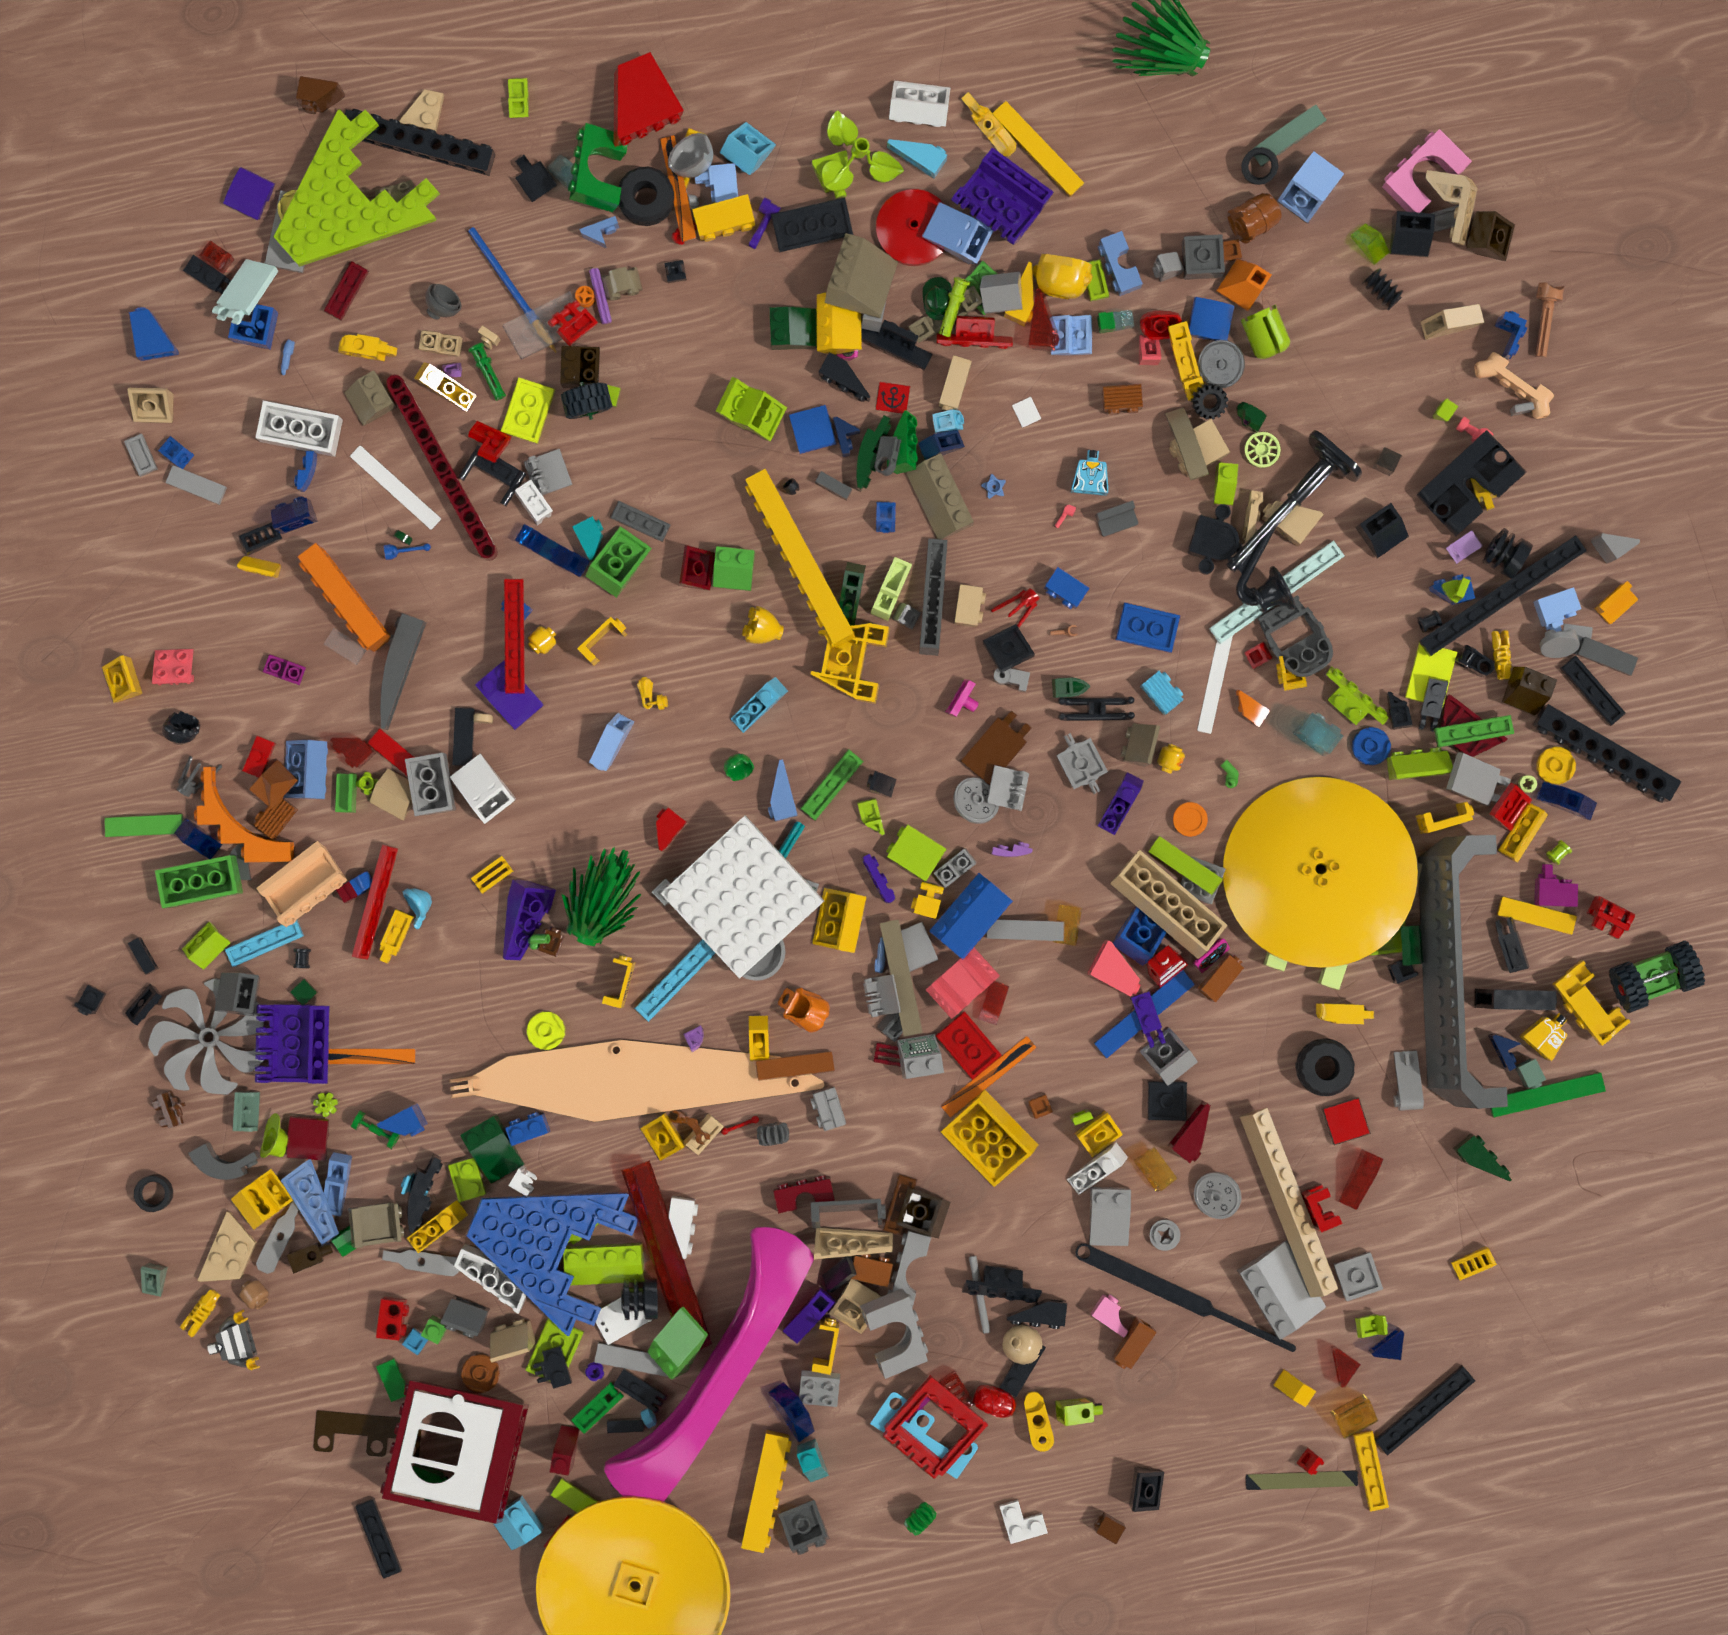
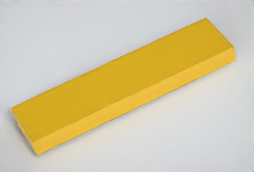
[1497,897,1577,935]
[1353,1430,1389,1512]

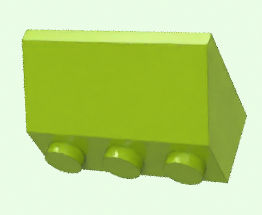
[1387,747,1453,780]

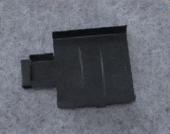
[515,155,557,202]

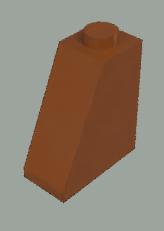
[1196,955,1244,1003]
[1113,1317,1156,1369]

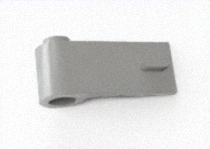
[1393,1051,1424,1111]

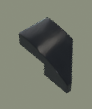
[1387,692,1413,730]

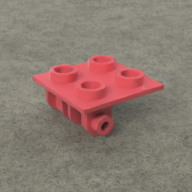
[152,649,194,686]

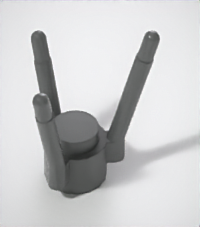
[176,756,222,797]

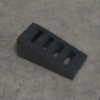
[239,521,282,556]

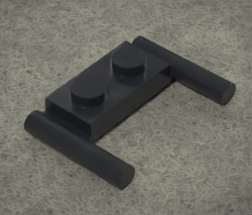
[458,445,526,507]

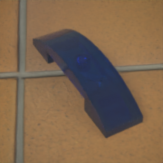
[515,524,590,578]

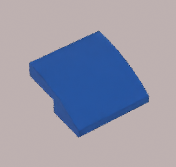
[1188,297,1234,341]
[789,405,836,454]

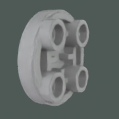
[1540,629,1580,658]

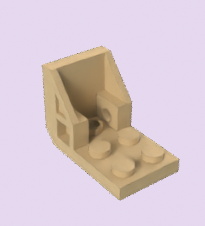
[1426,170,1478,246]

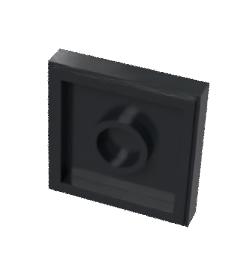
[982,624,1035,673]
[1147,1081,1187,1121]

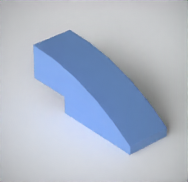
[324,1152,352,1216]

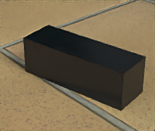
[128,937,159,975]
[607,1418,645,1433]

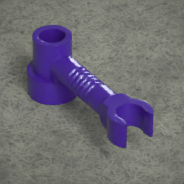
[749,197,781,249]

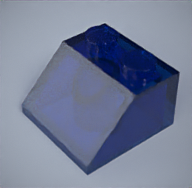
[270,496,318,534]

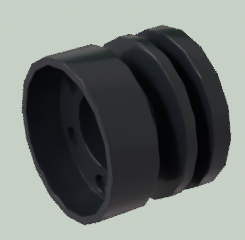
[1483,528,1533,579]
[621,1279,658,1320]

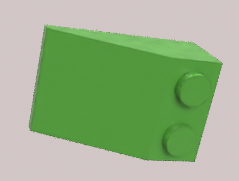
[585,526,652,598]
[647,1307,708,1380]

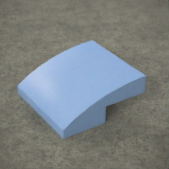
[1051,315,1092,355]

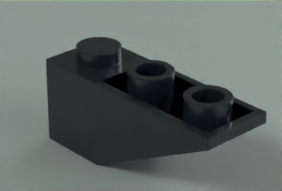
[818,352,870,402]
[867,771,897,798]
[1006,1299,1067,1329]

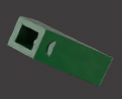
[1453,1134,1512,1181]

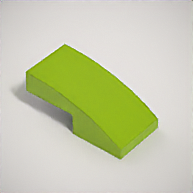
[508,78,529,118]

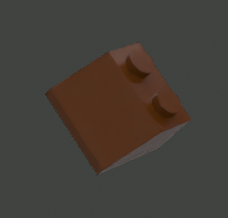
[296,76,345,114]

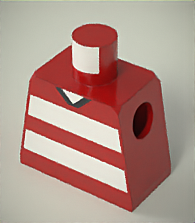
[1147,945,1188,988]

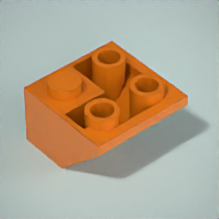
[1216,259,1272,311]

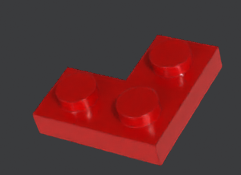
[468,421,512,463]

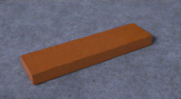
[756,1052,835,1081]

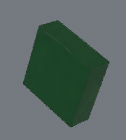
[290,979,318,1005]

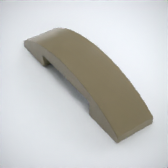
[908,286,982,343]
[1165,408,1209,481]

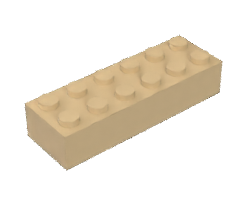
[1110,850,1227,959]

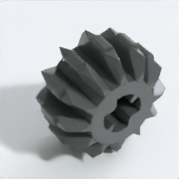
[757,1122,789,1146]

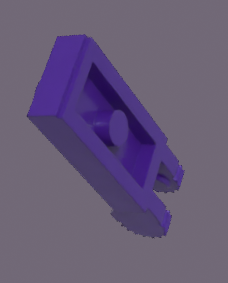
[861,854,895,904]
[1131,991,1166,1048]

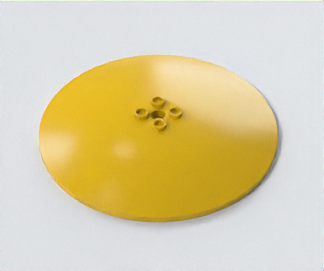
[1223,777,1418,968]
[536,1496,731,1635]

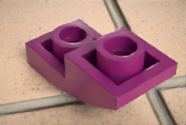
[263,654,306,685]

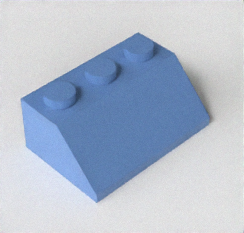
[284,740,328,799]

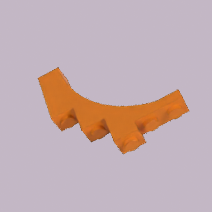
[194,767,295,862]

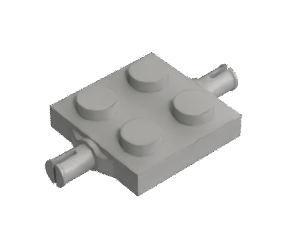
[1056,733,1108,795]

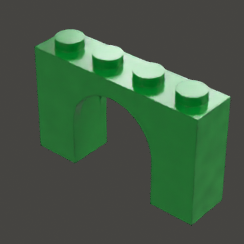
[568,123,628,213]

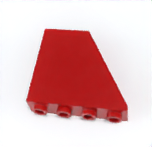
[614,52,684,147]

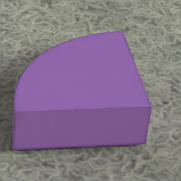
[442,363,462,377]
[684,1025,704,1052]

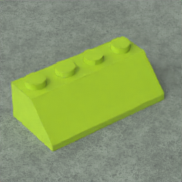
[563,1243,644,1286]

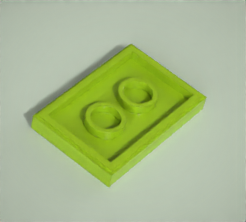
[525,1318,584,1382]

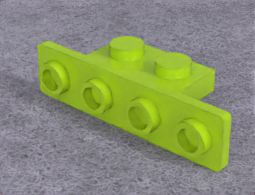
[1326,666,1388,725]

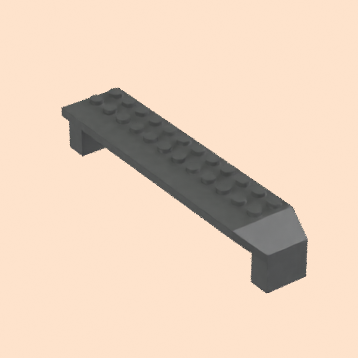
[1418,835,1508,1109]

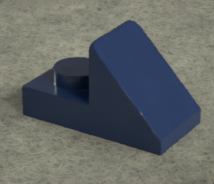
[833,417,860,457]
[1488,1034,1521,1071]

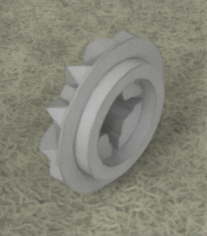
[1149,1219,1180,1251]

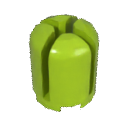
[1241,304,1290,359]

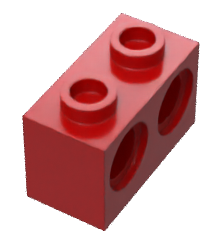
[376,1296,409,1341]

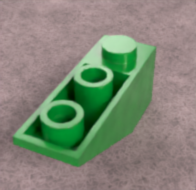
[887,410,918,474]

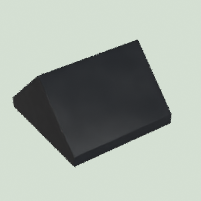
[1129,1467,1164,1512]

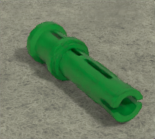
[468,343,506,401]

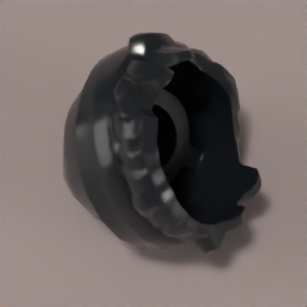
[162,711,200,745]

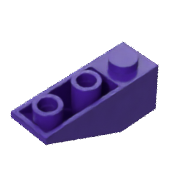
[1098,772,1144,835]
[783,1287,835,1344]

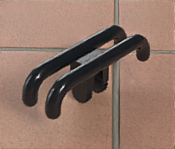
[1058,696,1135,721]

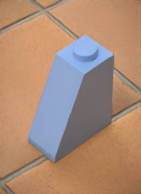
[589,713,635,771]

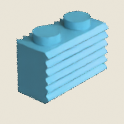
[1140,670,1184,715]

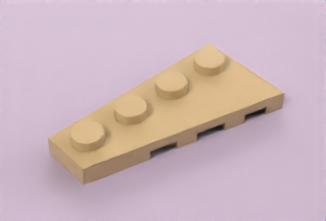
[814,1228,893,1260]

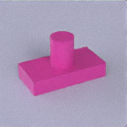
[945,679,979,717]

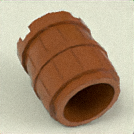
[1227,193,1282,244]

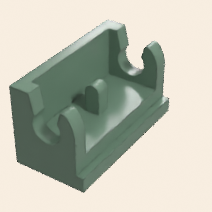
[233,1091,260,1132]

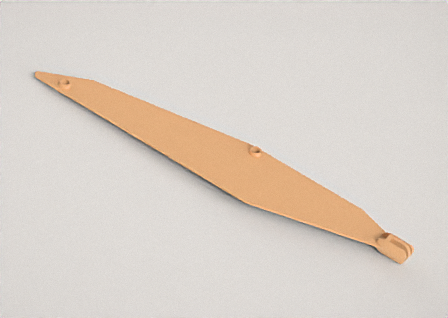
[449,1040,824,1122]

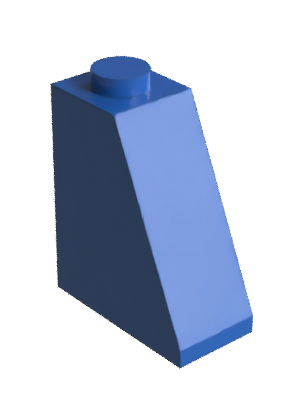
[129,307,179,361]

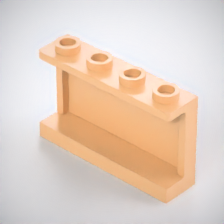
[257,841,347,927]

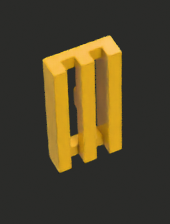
[471,856,514,894]

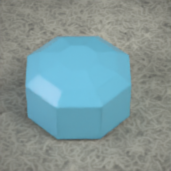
[640,1408,657,1428]

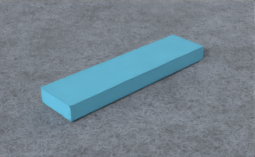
[225,920,304,967]

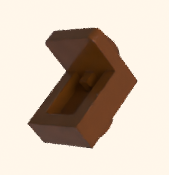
[538,927,565,957]

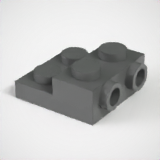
[778,1500,830,1555]

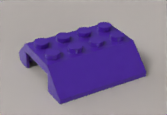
[951,148,1054,245]
[255,1004,330,1084]

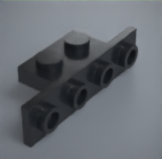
[861,320,933,371]
[962,1265,1042,1303]

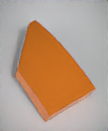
[1236,690,1270,727]

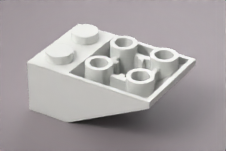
[450,754,516,824]

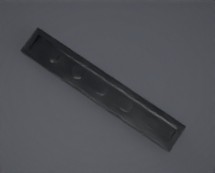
[1375,1365,1475,1456]

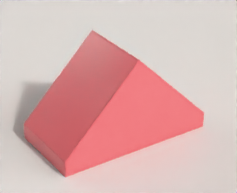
[1139,335,1161,365]

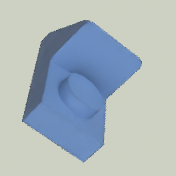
[579,216,619,248]

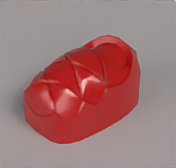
[1140,310,1182,340]
[973,1385,1016,1418]

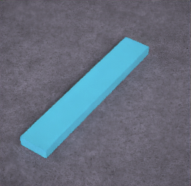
[635,939,715,1022]

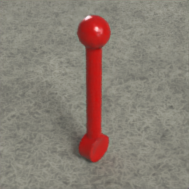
[721,1116,759,1135]

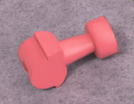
[1456,416,1494,442]

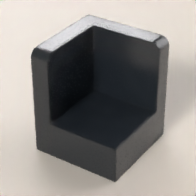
[1387,959,1418,984]

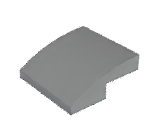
[901,922,938,972]

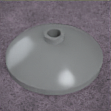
[742,939,786,981]

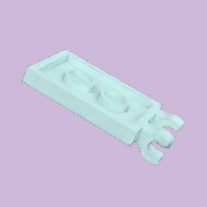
[212,259,278,325]

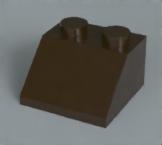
[1467,211,1515,261]
[1501,666,1557,715]
[896,1188,951,1239]

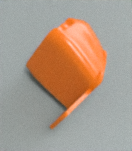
[778,988,830,1033]

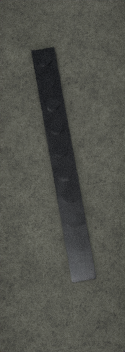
[1418,535,1587,657]

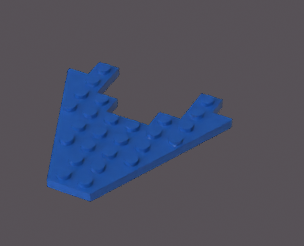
[466,1192,640,1336]

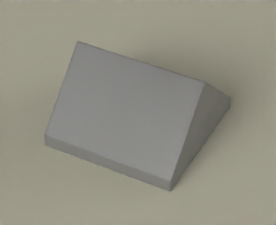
[980,272,1023,314]
[1591,533,1640,564]

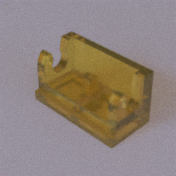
[1053,904,1082,946]
[1133,1147,1178,1192]

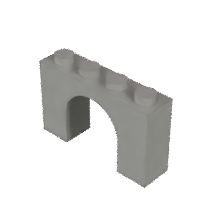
[860,1288,928,1379]

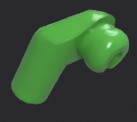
[1220,760,1239,788]

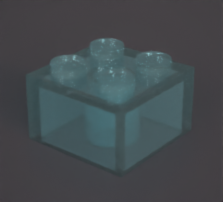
[1293,712,1343,756]

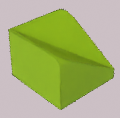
[1432,399,1458,422]

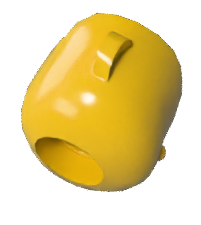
[1033,254,1093,299]

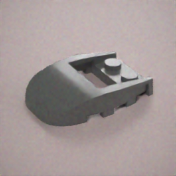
[1258,595,1333,677]

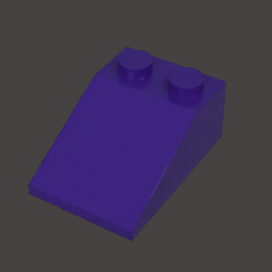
[475,660,544,730]

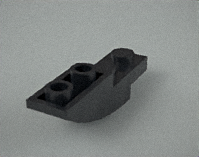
[407,1153,443,1233]

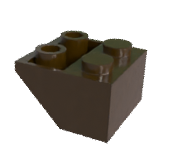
[560,346,600,388]

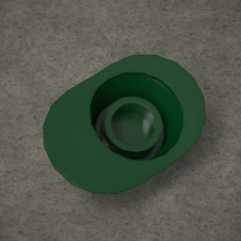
[922,277,952,320]

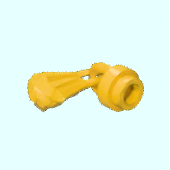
[637,677,668,710]

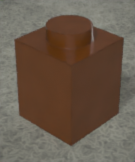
[1094,1512,1126,1544]

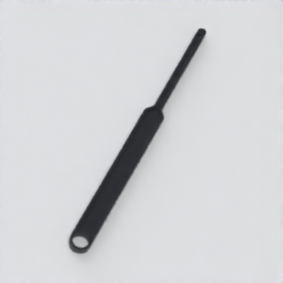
[1075,1243,1296,1352]

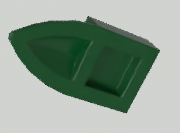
[1052,678,1090,698]

